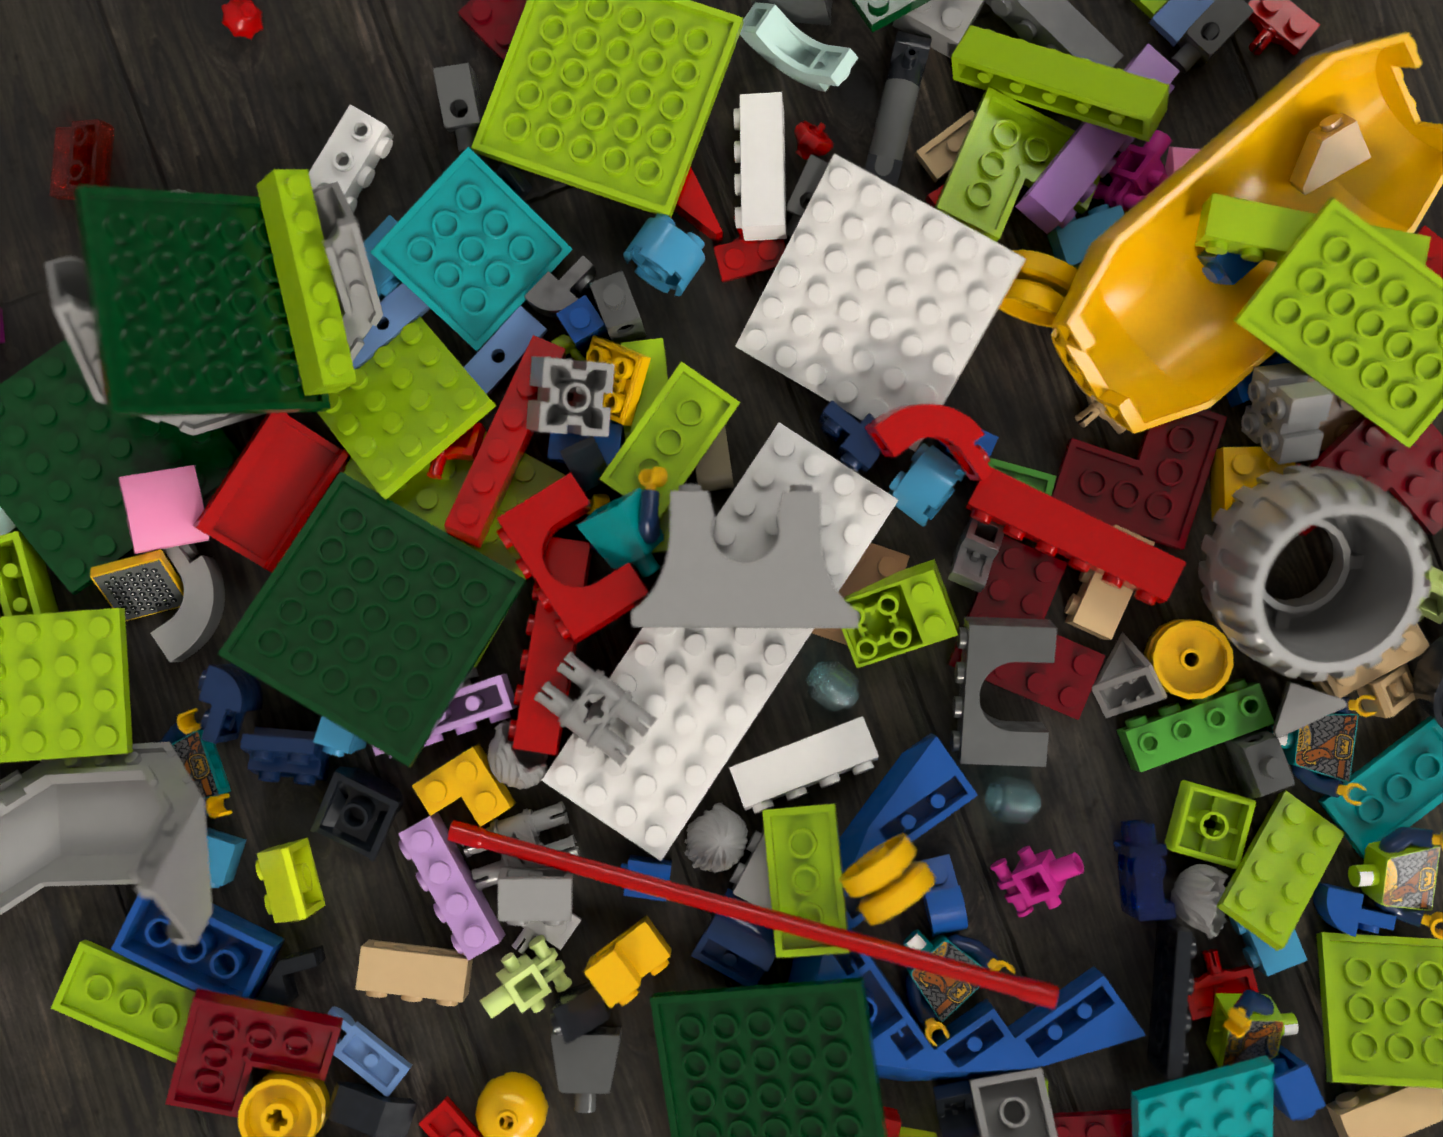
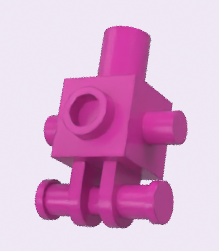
[1093,130,1172,211]
[990,846,1084,917]

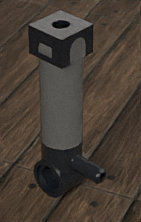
[864,31,932,187]

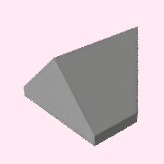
[1092,632,1167,718]
[1272,681,1347,738]

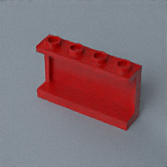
[193,413,349,573]

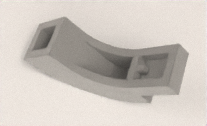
[150,543,225,662]

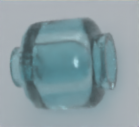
[806,660,860,712]
[985,776,1041,825]

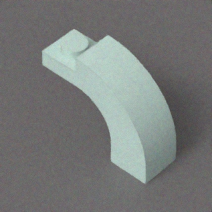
[740,2,858,92]

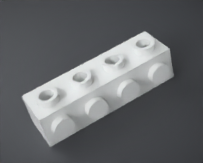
[733,92,787,241]
[309,104,394,212]
[729,716,879,814]

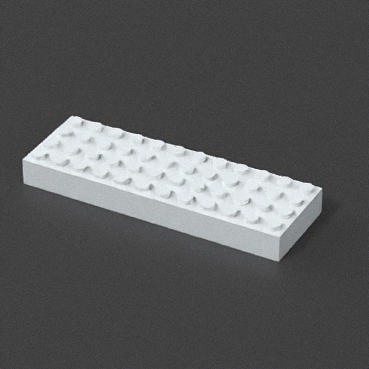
[541,422,898,861]

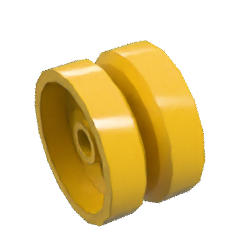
[998,249,1078,328]
[1144,619,1234,699]
[839,834,936,925]
[238,1071,330,1137]

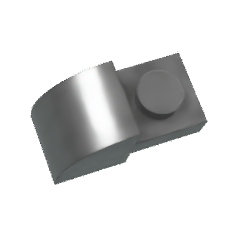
[524,256,596,318]
[948,517,1004,593]

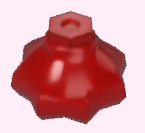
[221,0,263,40]
[794,120,834,160]

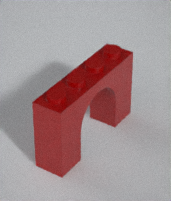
[496,473,649,644]

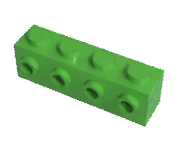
[1117,678,1274,772]

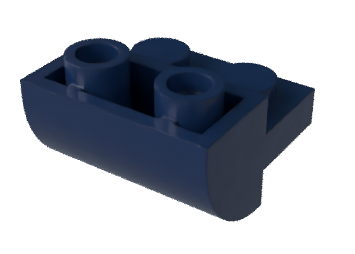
[819,400,881,476]
[198,664,263,744]
[240,727,330,786]
[691,888,776,986]

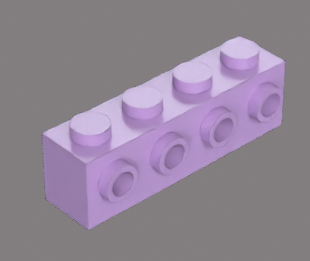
[372,674,518,758]
[398,812,506,961]

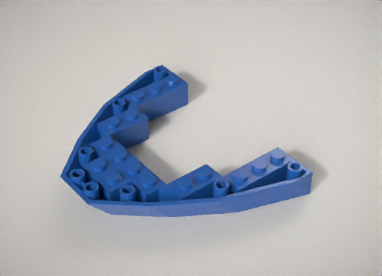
[788,733,1146,1081]

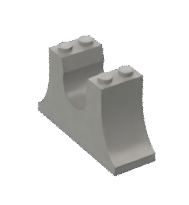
[632,484,858,629]

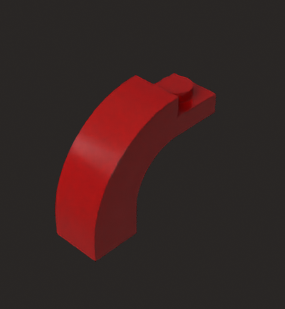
[865,404,994,481]

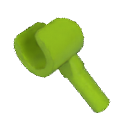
[551,335,586,361]

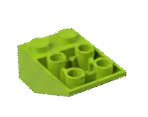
[842,559,959,668]

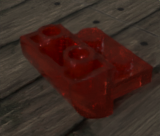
[49,119,115,200]

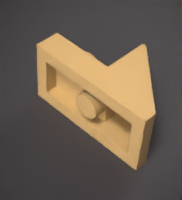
[1357,663,1415,718]

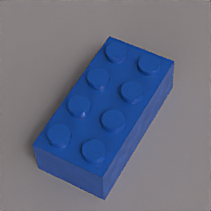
[111,894,285,1000]

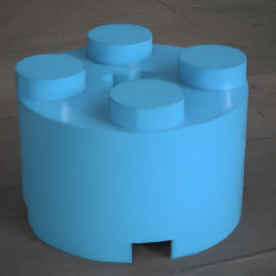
[623,214,705,296]
[889,443,966,527]

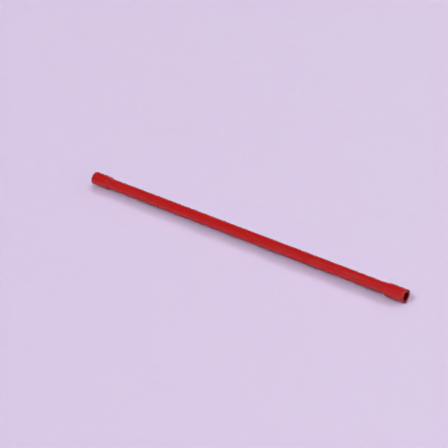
[447,820,1059,1009]

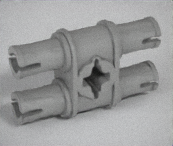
[534,652,657,766]
[462,801,580,891]

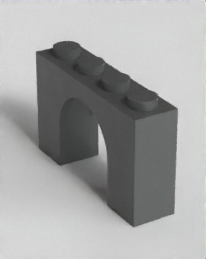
[950,616,1057,767]

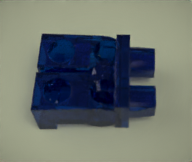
[1113,820,1176,921]

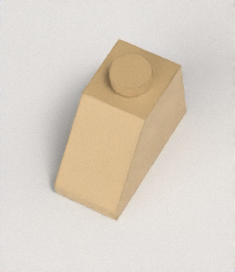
[1289,112,1371,195]

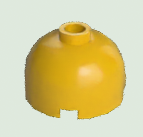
[475,1072,548,1137]

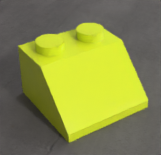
[255,837,325,923]

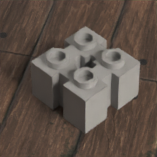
[526,356,615,437]
[1241,363,1333,464]

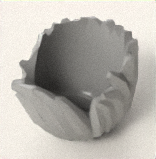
[487,720,548,790]
[684,803,748,873]
[1171,864,1229,939]

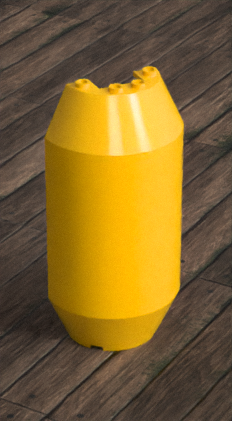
[1051,33,1443,434]

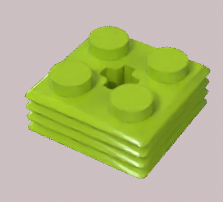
[1164,780,1256,869]

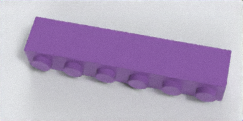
[1015,43,1180,234]

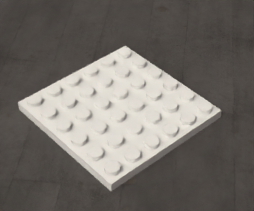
[735,154,1026,451]

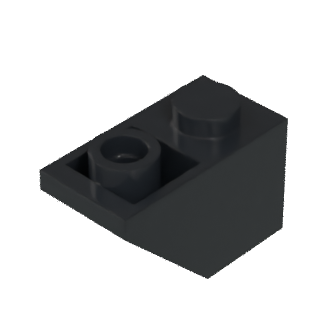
[550,981,612,1044]

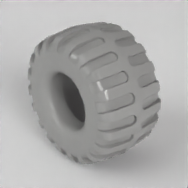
[1198,465,1432,681]

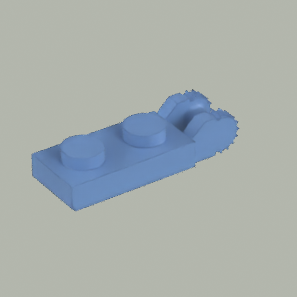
[328,1006,412,1097]

